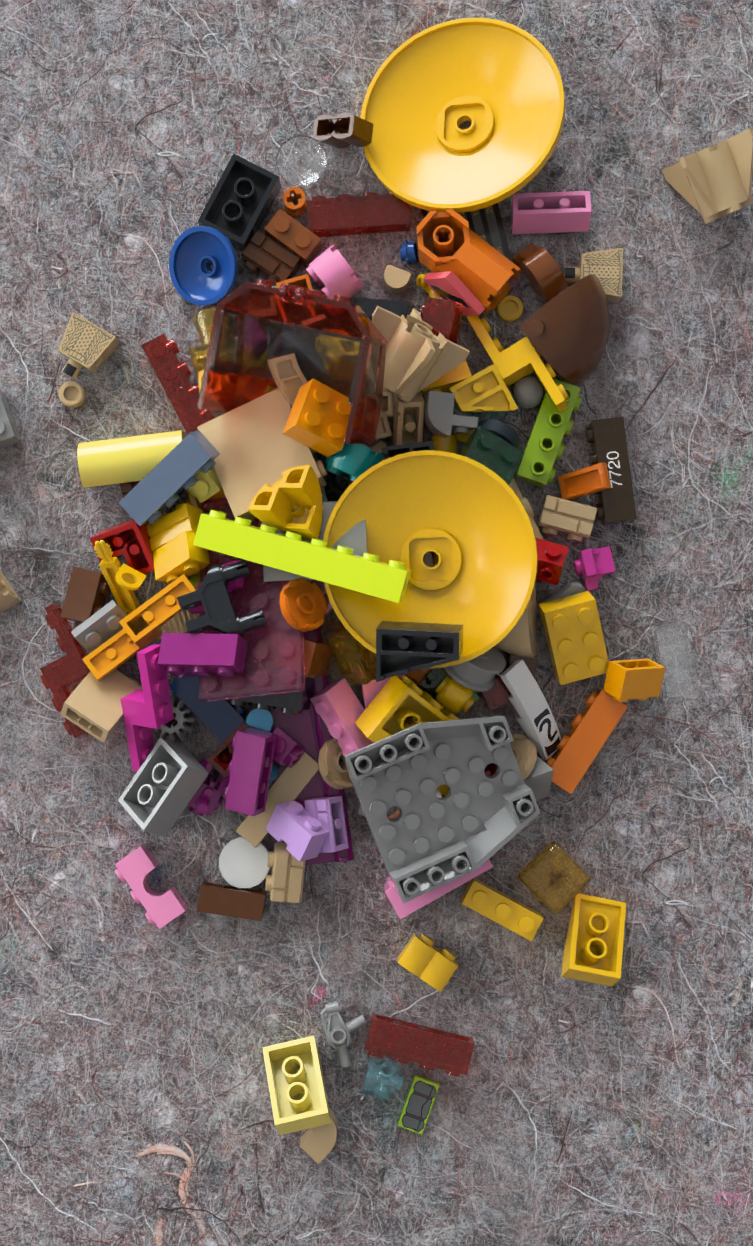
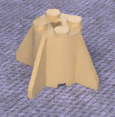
[662,128,753,224]
[370,306,470,403]

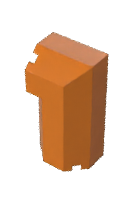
[417,209,521,315]

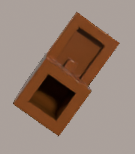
[511,243,568,302]

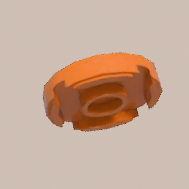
[279,578,327,632]

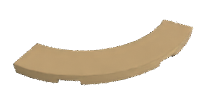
[267,353,392,440]

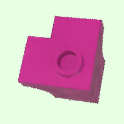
[574,546,615,592]

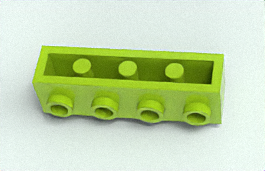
[514,378,582,488]

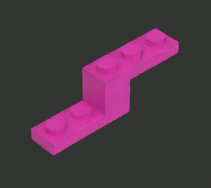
[120,644,174,772]

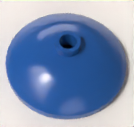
[169,226,237,306]

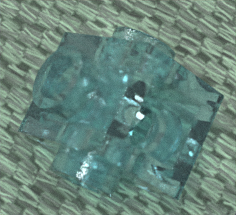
[362,1057,404,1100]

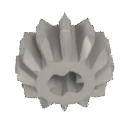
[152,697,195,741]

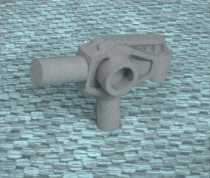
[320,1001,368,1067]

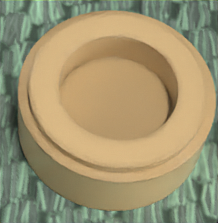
[58,381,86,408]

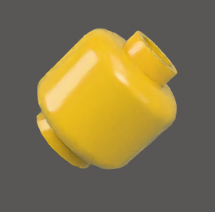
[435,675,475,714]

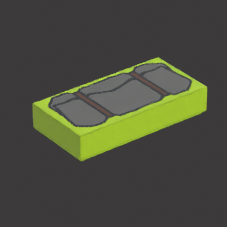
[397,1074,440,1135]

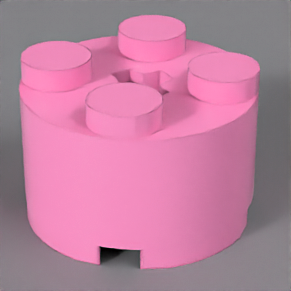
[306,245,365,307]

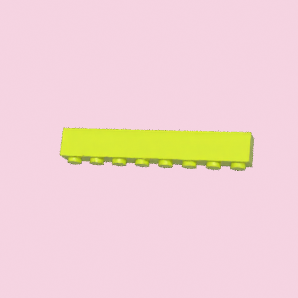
[193,510,412,603]

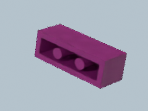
[158,633,247,677]
[224,727,277,816]

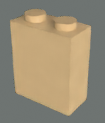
[61,669,143,743]

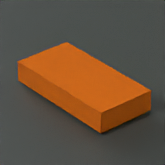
[558,463,611,501]

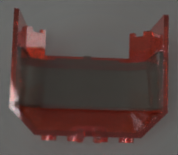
[197,279,387,444]

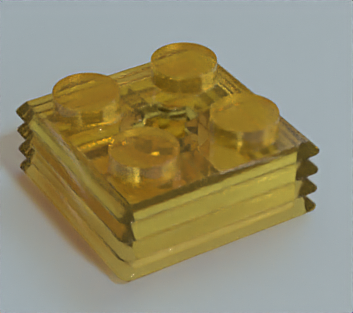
[518,841,591,915]

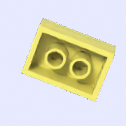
[263,1036,332,1135]

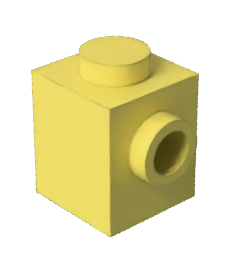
[189,467,222,503]

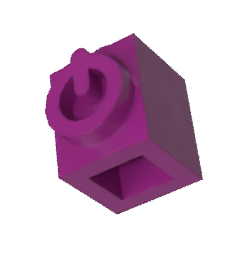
[269,727,304,768]

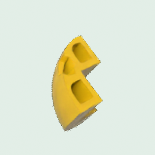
[248,465,323,540]

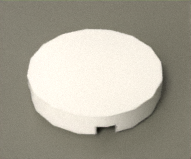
[219,836,270,888]

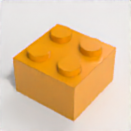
[283,378,359,457]

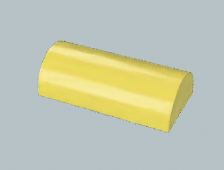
[77,430,185,488]

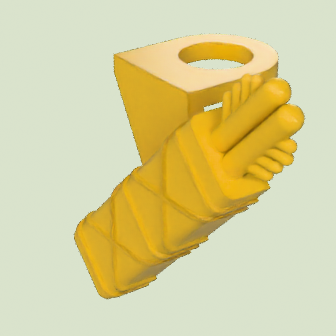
[94,540,147,615]

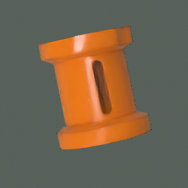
[283,187,307,217]

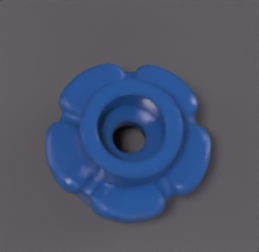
[399,240,419,266]

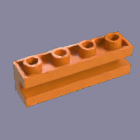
[545,689,628,794]

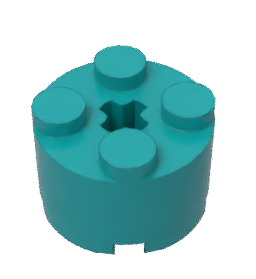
[324,438,384,482]

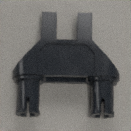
[177,559,267,638]

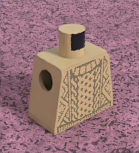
[563,248,623,303]
[58,312,120,380]

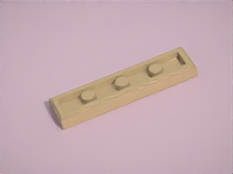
[236,751,319,848]

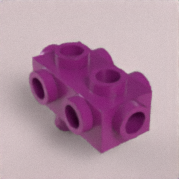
[188,755,230,816]

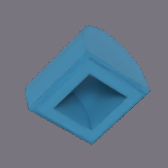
[245,708,275,732]

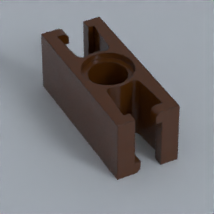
[196,882,267,921]

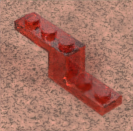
[40,603,90,738]

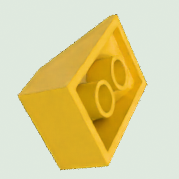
[561,893,626,987]

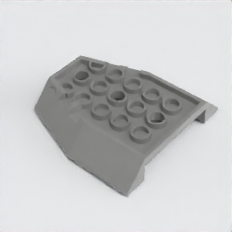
[344,716,540,903]

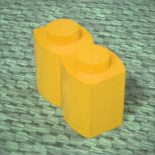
[397,933,458,992]

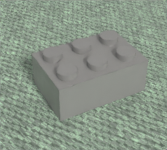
[118,737,209,837]

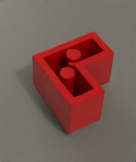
[90,519,154,574]

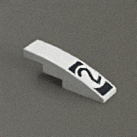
[499,659,562,760]

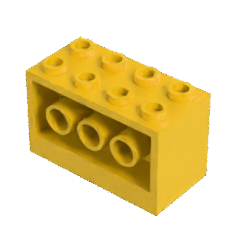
[355,675,459,796]

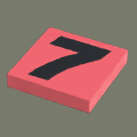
[423,271,485,316]

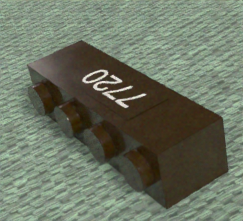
[586,417,637,525]

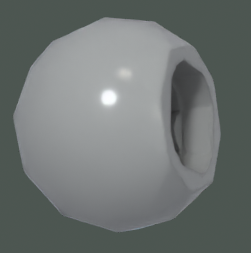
[512,378,545,409]

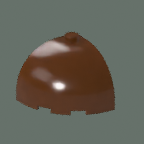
[520,274,610,385]

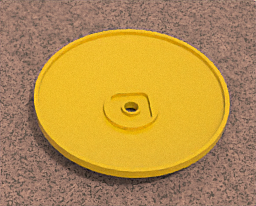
[361,18,565,213]
[323,450,538,668]

